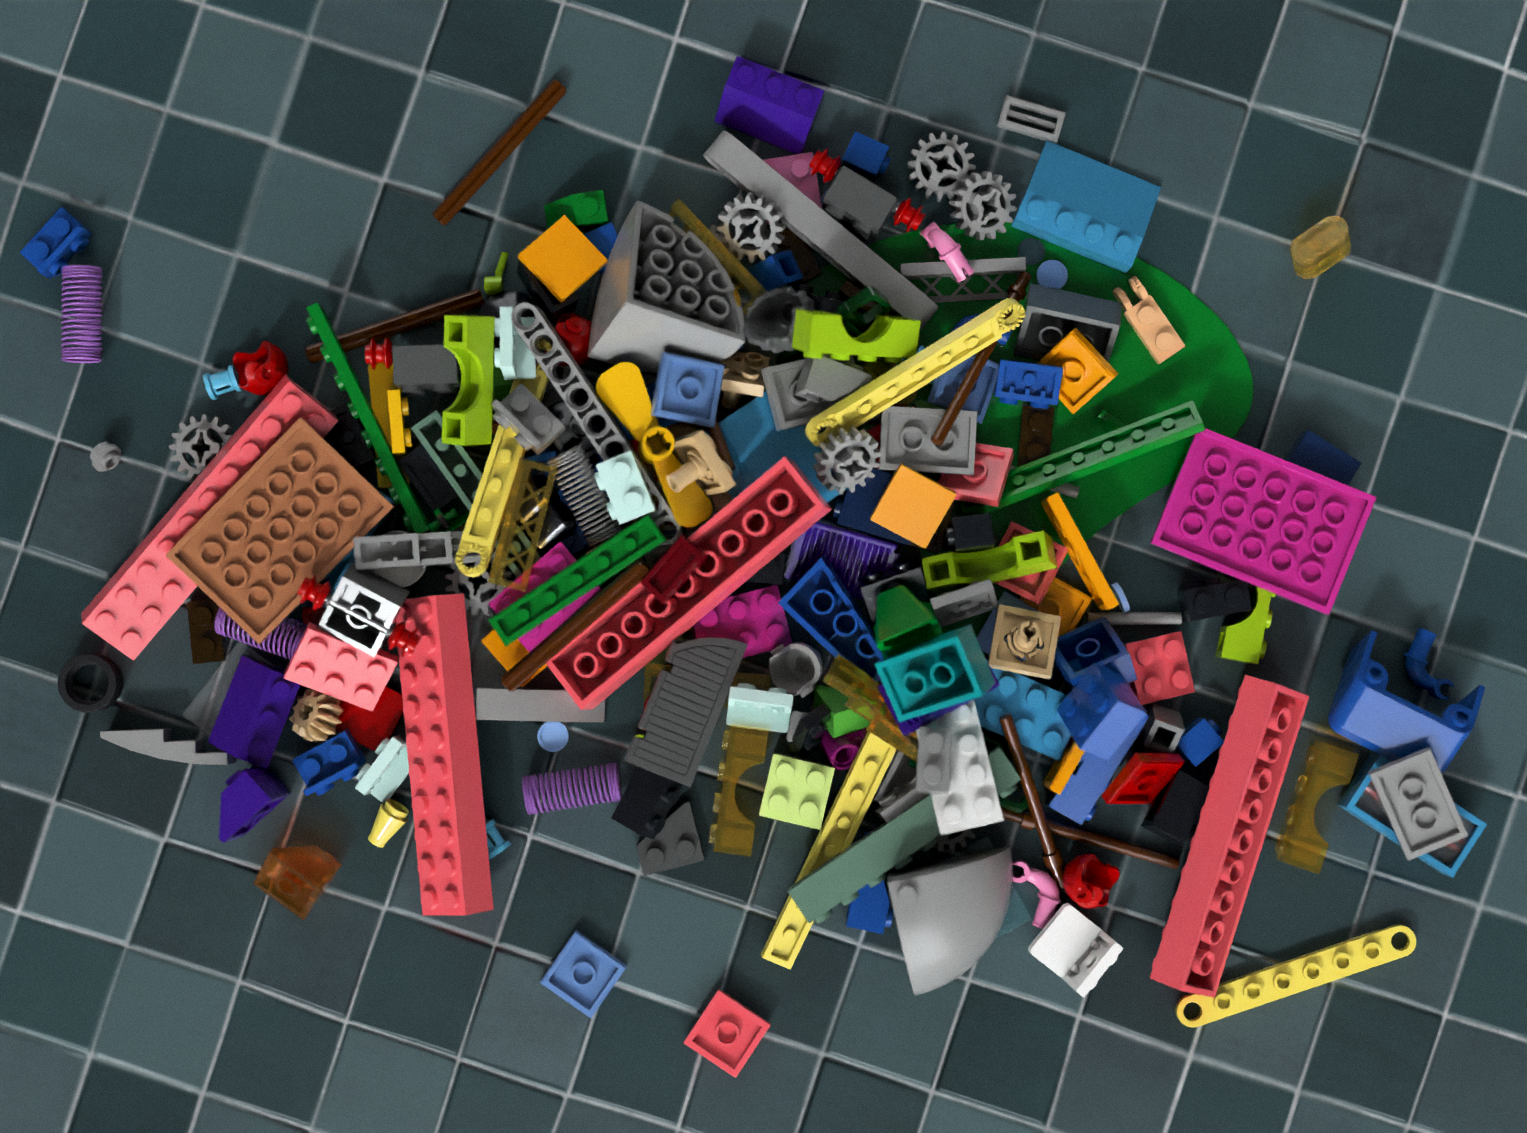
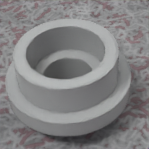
[90,442,121,472]

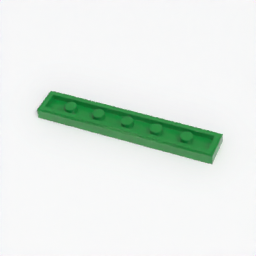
[488,513,667,646]

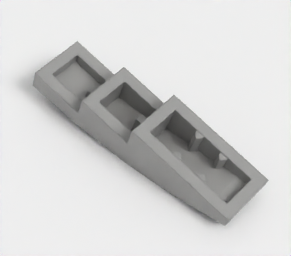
[353,531,481,570]
[476,688,606,722]
[100,728,235,765]

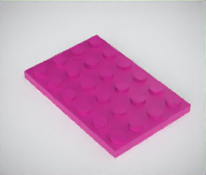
[1150,428,1377,615]

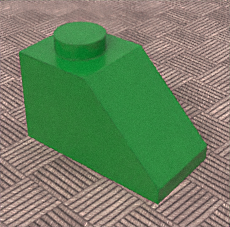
[544,190,610,232]

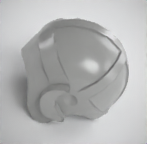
[769,642,823,698]

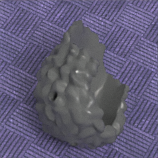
[743,287,815,353]

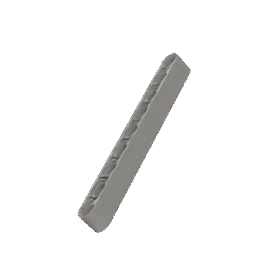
[703,130,938,332]
[511,303,685,545]

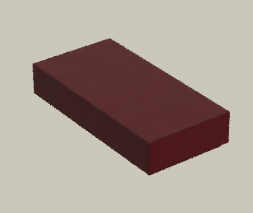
[640,534,708,604]

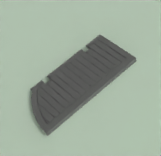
[624,637,748,787]

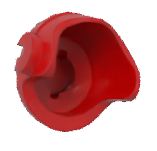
[544,313,592,367]
[232,341,289,395]
[1062,853,1120,909]

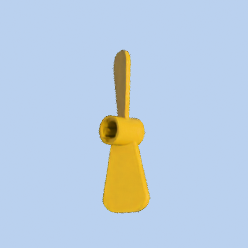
[595,362,712,528]

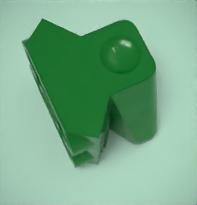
[873,585,943,659]

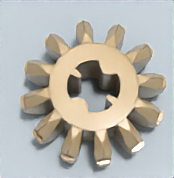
[289,689,344,742]

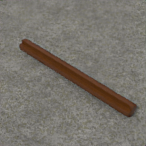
[432,79,567,225]
[305,289,484,363]
[501,559,650,692]

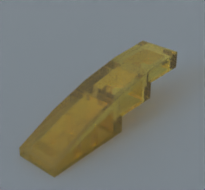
[823,654,919,762]

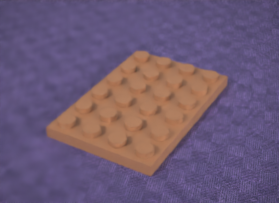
[166,417,395,644]

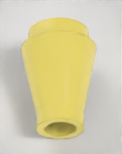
[368,799,409,848]

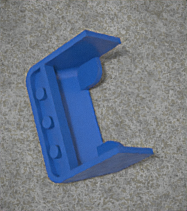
[1328,630,1486,774]

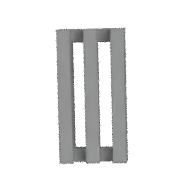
[997,95,1066,144]

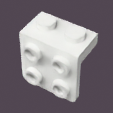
[1028,903,1124,997]

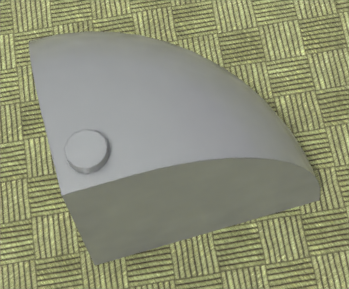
[587,200,745,373]
[888,845,1013,996]

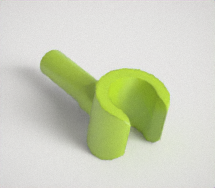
[484,252,509,294]

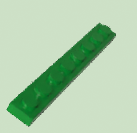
[305,302,431,534]
[959,400,1205,516]

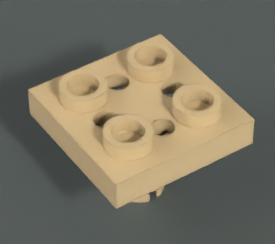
[719,352,770,410]
[666,430,736,496]
[988,604,1061,680]

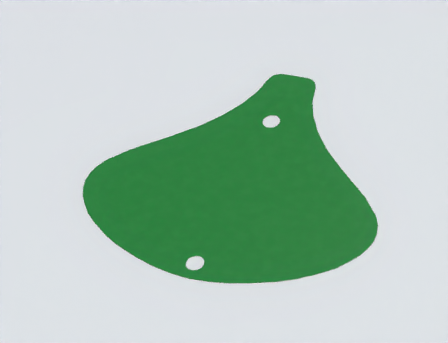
[780,221,1254,655]

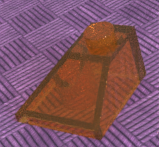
[253,846,342,921]

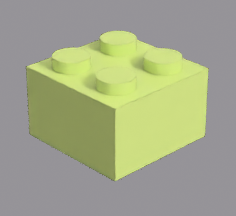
[759,752,835,830]

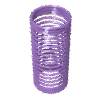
[61,265,103,363]
[214,607,308,660]
[522,762,622,815]

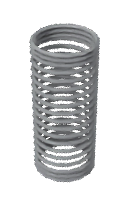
[547,444,624,546]

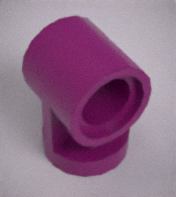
[820,727,869,770]

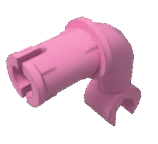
[919,222,974,282]
[1013,859,1062,929]

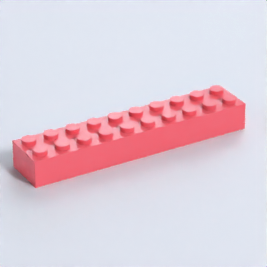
[81,374,338,661]
[546,456,832,710]
[395,594,494,916]
[1150,675,1310,998]

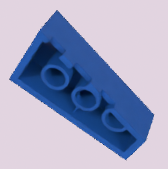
[778,554,884,690]
[1045,714,1149,825]

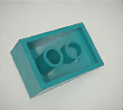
[874,624,996,722]

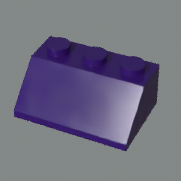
[714,56,824,154]
[208,654,300,769]
[219,766,291,844]

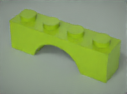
[792,309,921,363]
[442,315,495,446]
[922,530,1058,596]
[1215,584,1276,664]

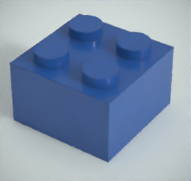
[1054,616,1137,691]
[1056,662,1147,760]

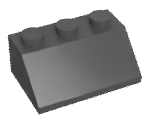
[1013,283,1122,362]

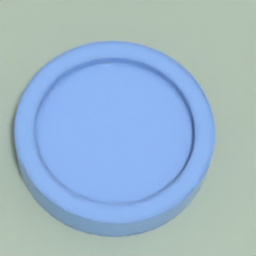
[1036,260,1068,289]
[1110,582,1130,613]
[537,722,569,752]

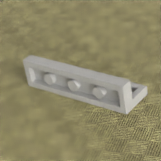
[899,257,1026,303]

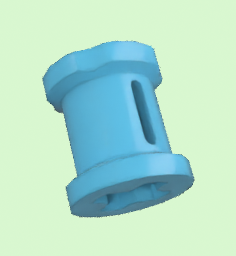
[203,364,243,400]
[486,819,511,860]

